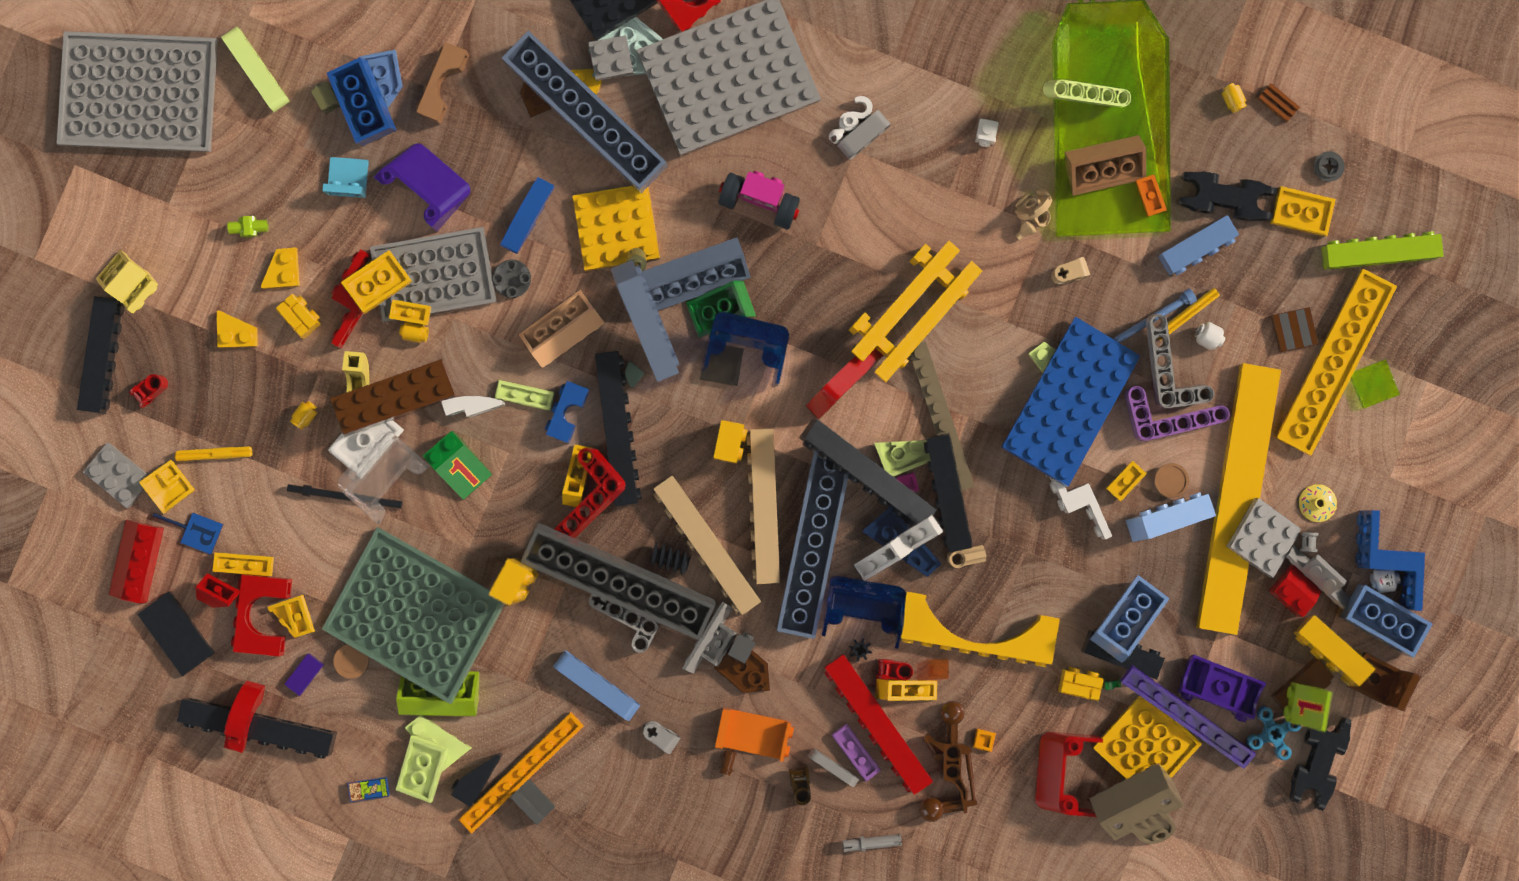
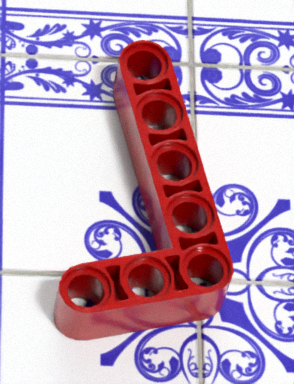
[806,348,884,420]
[554,448,625,538]

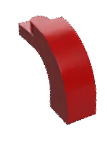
[224,680,265,753]

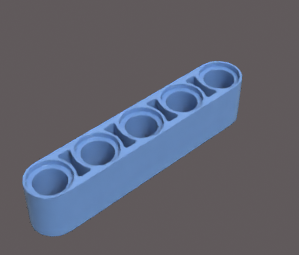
[553,650,641,721]

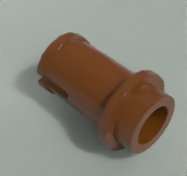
[719,750,737,776]

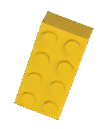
[489,558,539,606]
[1294,615,1375,686]

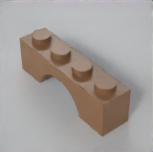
[416,42,469,125]

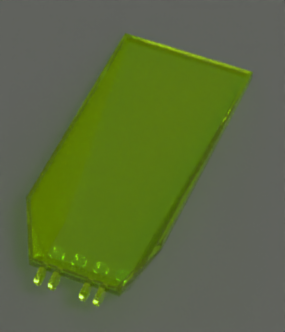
[1052,0,1171,237]

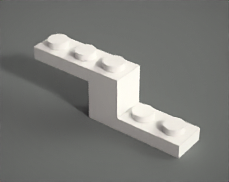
[1046,475,1112,539]
[854,515,943,581]

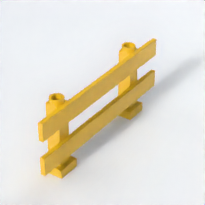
[849,241,982,383]

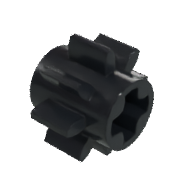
[848,638,872,662]

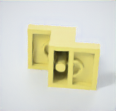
[96,250,158,314]

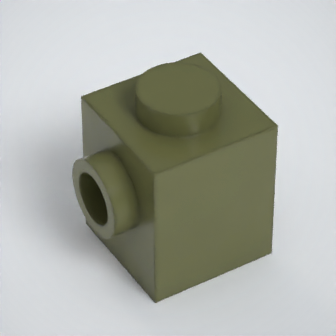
[311,82,340,115]

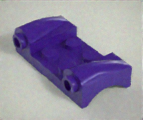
[1177,655,1266,722]

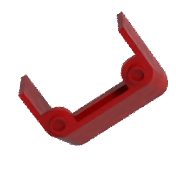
[1035,731,1103,818]

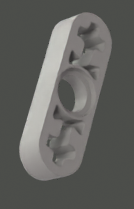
[808,748,859,787]

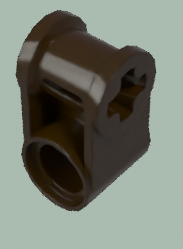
[789,766,811,805]

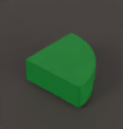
[1102,679,1122,690]

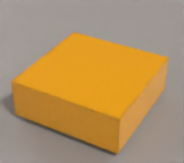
[972,728,996,752]

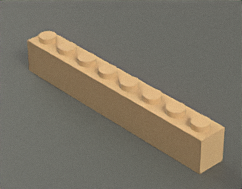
[747,429,780,584]
[653,476,761,615]

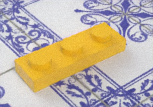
[213,552,274,576]

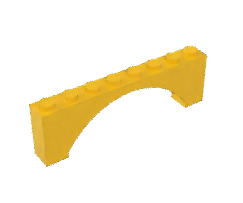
[898,591,1060,667]

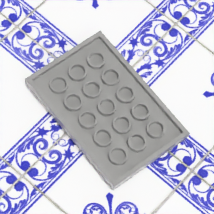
[370,227,497,322]

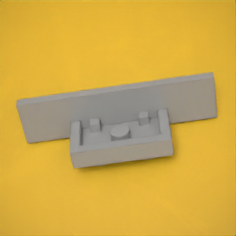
[1286,545,1350,609]
[683,602,738,674]

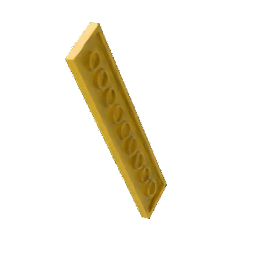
[1276,269,1397,456]

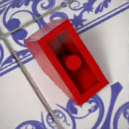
[195,573,240,608]

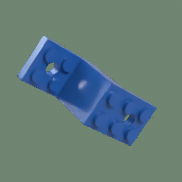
[1355,510,1425,611]

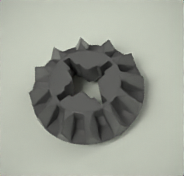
[1313,151,1345,182]

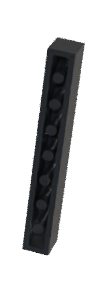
[595,351,642,507]
[799,419,936,527]
[177,697,337,759]

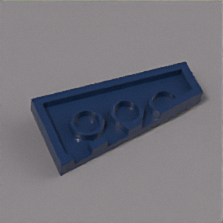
[862,507,941,577]

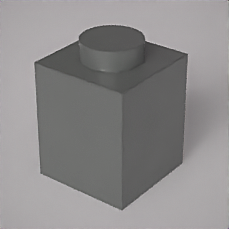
[728,632,756,663]

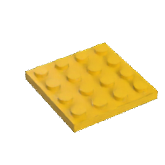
[573,186,660,271]
[1092,695,1202,779]

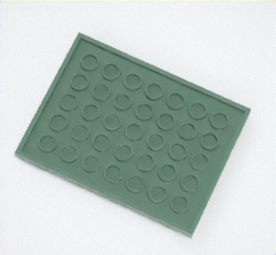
[322,527,505,703]

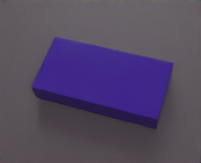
[284,653,324,696]

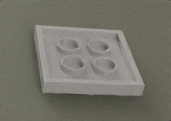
[1227,498,1301,578]

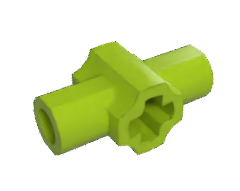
[227,216,268,238]

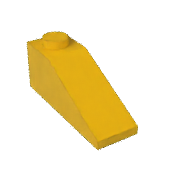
[562,444,592,507]
[875,679,937,701]

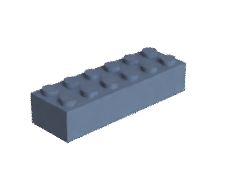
[642,238,751,311]
[611,260,680,382]

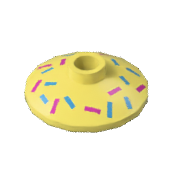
[1298,484,1337,522]

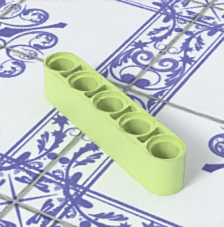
[221,26,290,112]
[1043,80,1131,107]

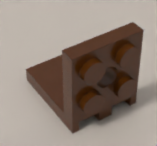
[1347,652,1421,712]

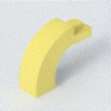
[342,351,369,392]

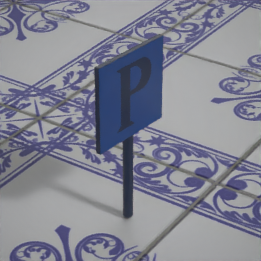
[152,513,224,555]

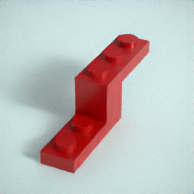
[331,249,371,349]

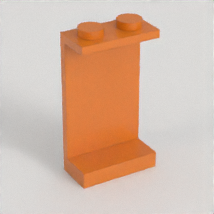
[715,707,794,762]

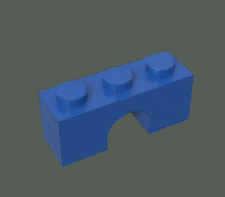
[545,381,590,443]

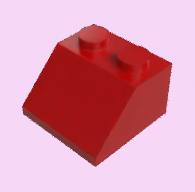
[1268,564,1321,618]

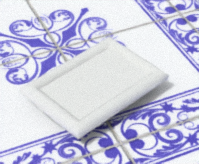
[328,420,404,479]

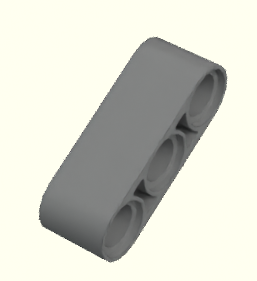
[837,110,891,160]

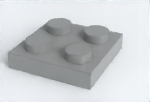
[589,35,634,81]

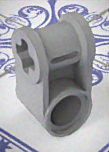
[644,721,681,754]

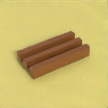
[1257,83,1300,123]

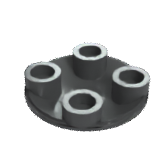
[492,259,531,298]

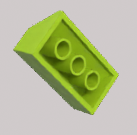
[396,671,479,716]

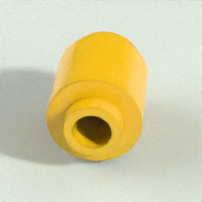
[1221,83,1247,113]
[399,322,429,343]
[290,401,318,430]

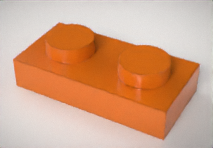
[1135,174,1167,217]

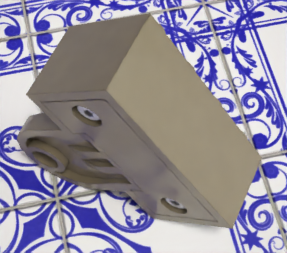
[1089,763,1184,844]

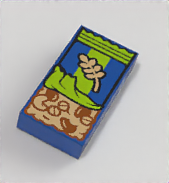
[348,777,390,802]

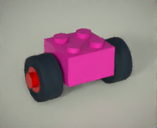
[718,171,800,230]

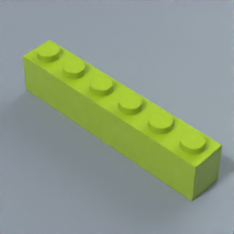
[1321,231,1444,270]

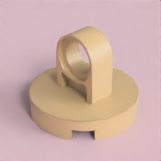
[1015,189,1052,227]

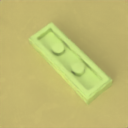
[495,380,555,411]

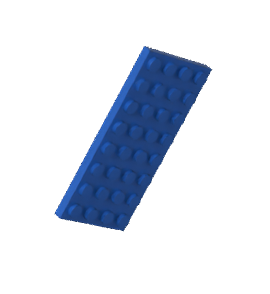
[1001,317,1140,487]

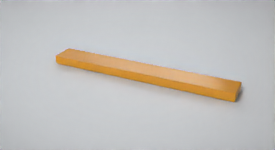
[458,712,584,834]

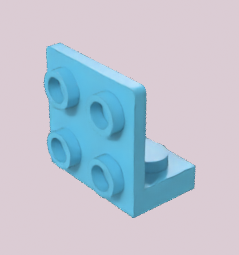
[323,157,369,198]

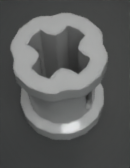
[1300,532,1319,552]

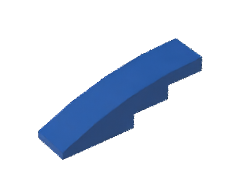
[500,177,555,254]

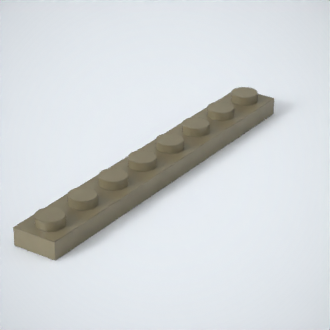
[909,341,975,491]

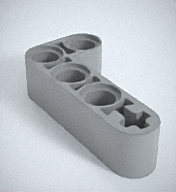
[589,594,659,653]

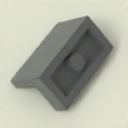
[510,779,555,825]

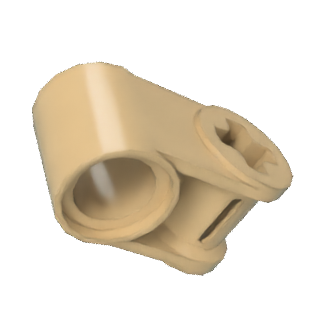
[1051,257,1090,285]

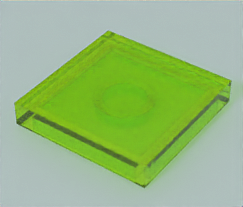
[1351,359,1400,409]

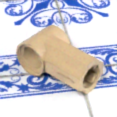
[946,545,986,568]

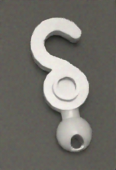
[829,96,873,144]

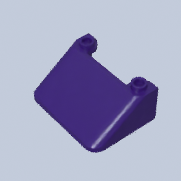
[374,143,471,232]

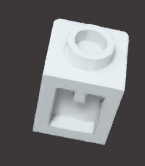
[975,118,999,147]

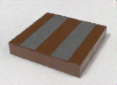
[1271,307,1318,353]

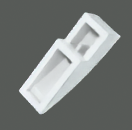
[441,396,506,418]

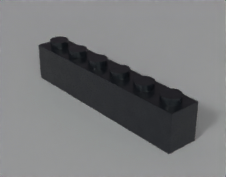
[77,296,125,414]
[924,433,973,552]

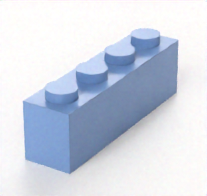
[1158,215,1239,276]

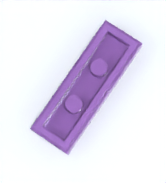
[831,723,881,782]

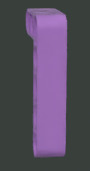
[1125,386,1230,441]

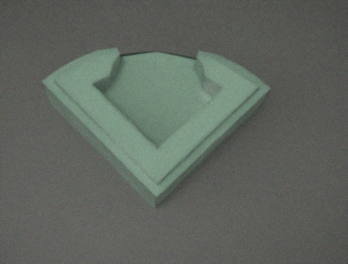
[626,362,645,388]

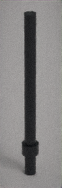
[287,484,403,509]

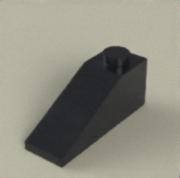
[451,753,503,807]

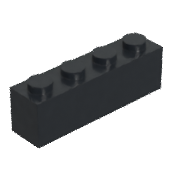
[1081,628,1165,680]

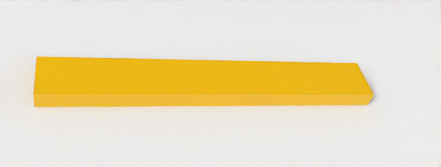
[1196,363,1281,635]

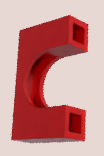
[656,0,721,32]
[231,574,292,656]

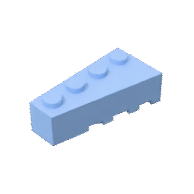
[1125,492,1216,542]

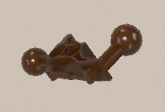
[919,701,977,822]

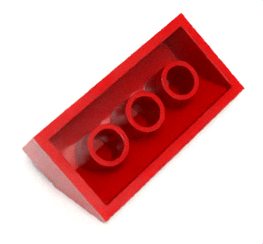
[109,520,164,604]

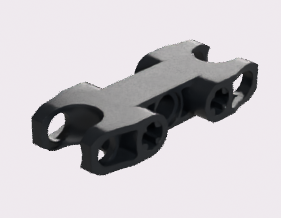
[1177,171,1277,222]
[1290,717,1351,811]

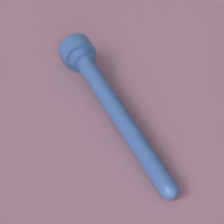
[1114,288,1197,343]

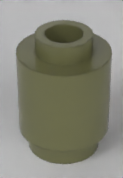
[627,248,647,271]

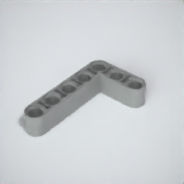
[1146,314,1214,408]

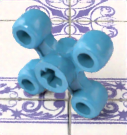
[1246,706,1301,761]

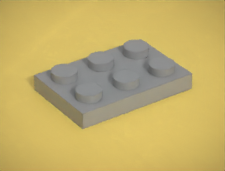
[83,442,149,508]

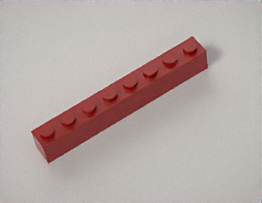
[824,653,933,795]

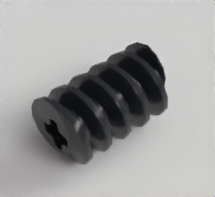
[650,542,692,576]

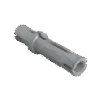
[843,833,902,853]

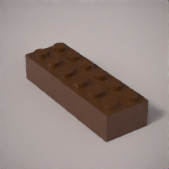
[330,359,455,437]

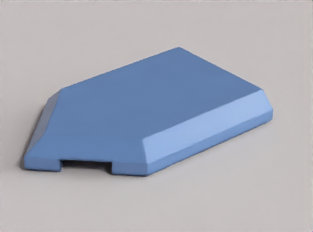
[358,50,403,108]

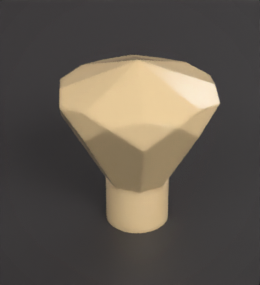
[1015,220,1037,240]

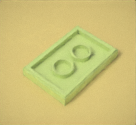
[395,735,448,803]

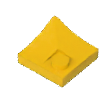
[139,460,195,514]

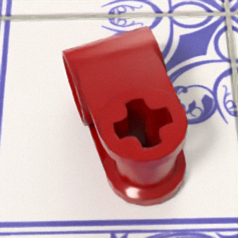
[129,374,168,408]
[876,659,913,680]

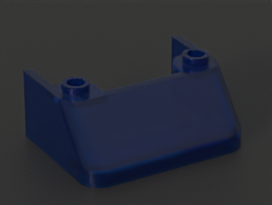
[700,312,789,388]
[822,576,906,649]

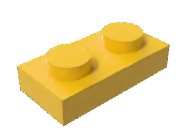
[389,299,431,326]
[1105,460,1147,502]

